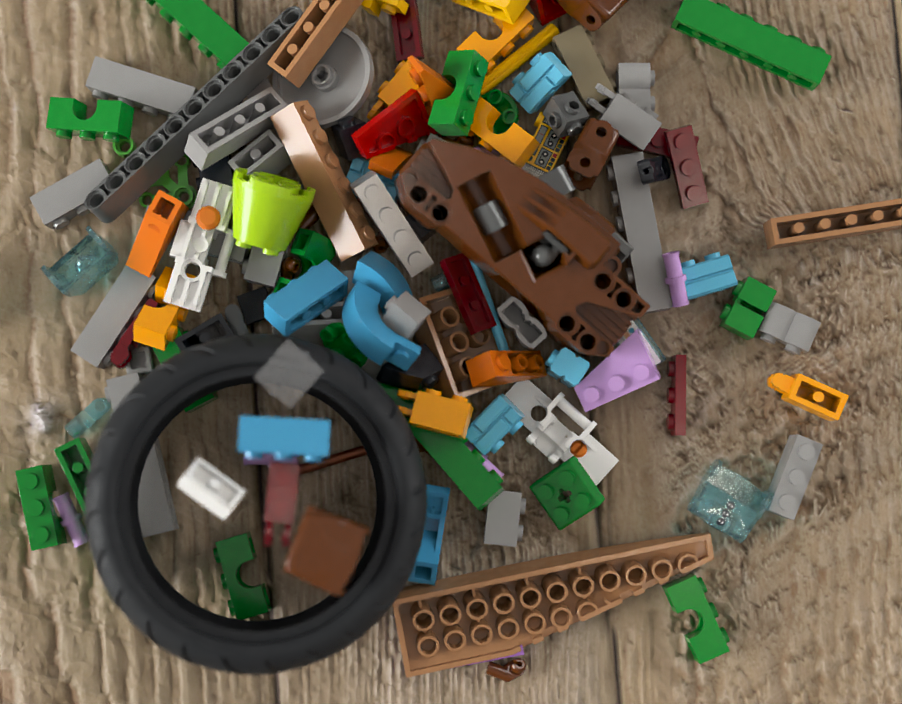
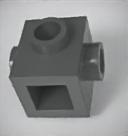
[543,91,589,138]

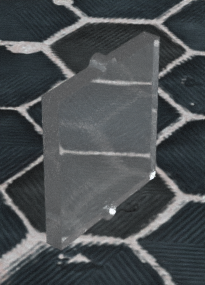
[254,339,324,409]

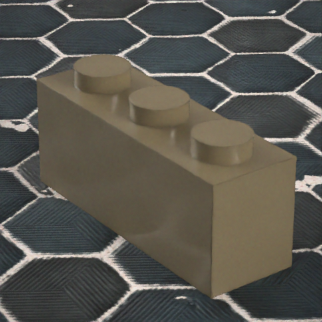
[551,24,617,113]

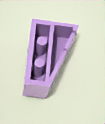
[574,328,661,412]

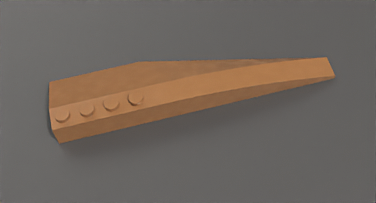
[392,532,714,678]

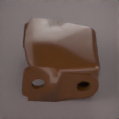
[556,0,629,32]
[564,118,619,191]
[282,505,370,596]

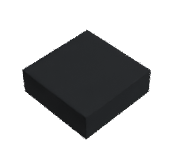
[236,286,269,325]

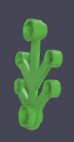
[113,137,197,209]

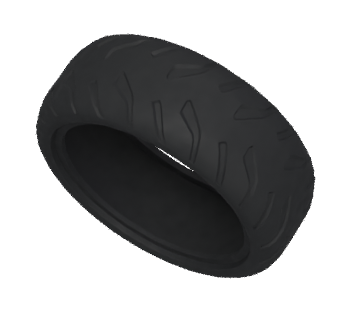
[84,334,427,675]

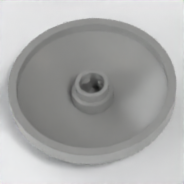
[273,27,374,128]

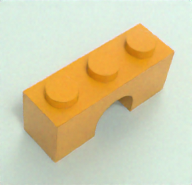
[456,8,535,74]
[468,96,540,168]
[133,266,196,351]

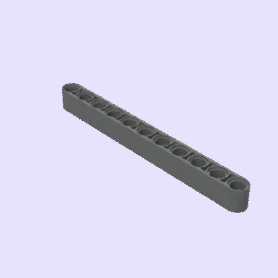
[85,6,303,223]

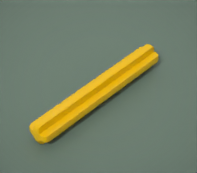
[480,23,560,96]

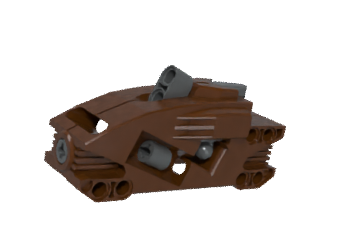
[394,138,650,357]

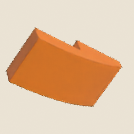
[368,146,414,180]

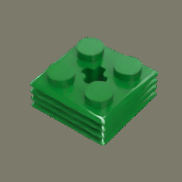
[530,456,605,530]

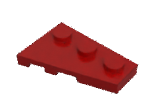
[351,88,437,159]

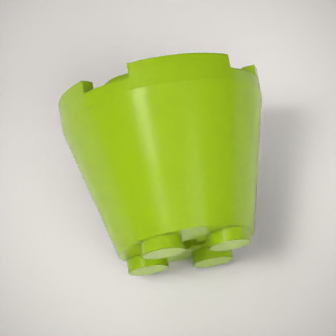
[233,168,316,256]

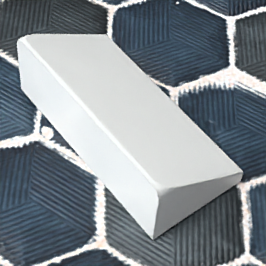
[177,456,246,520]

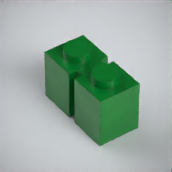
[719,276,777,340]

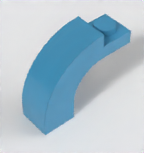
[352,251,413,314]
[342,281,421,371]
[408,484,450,585]

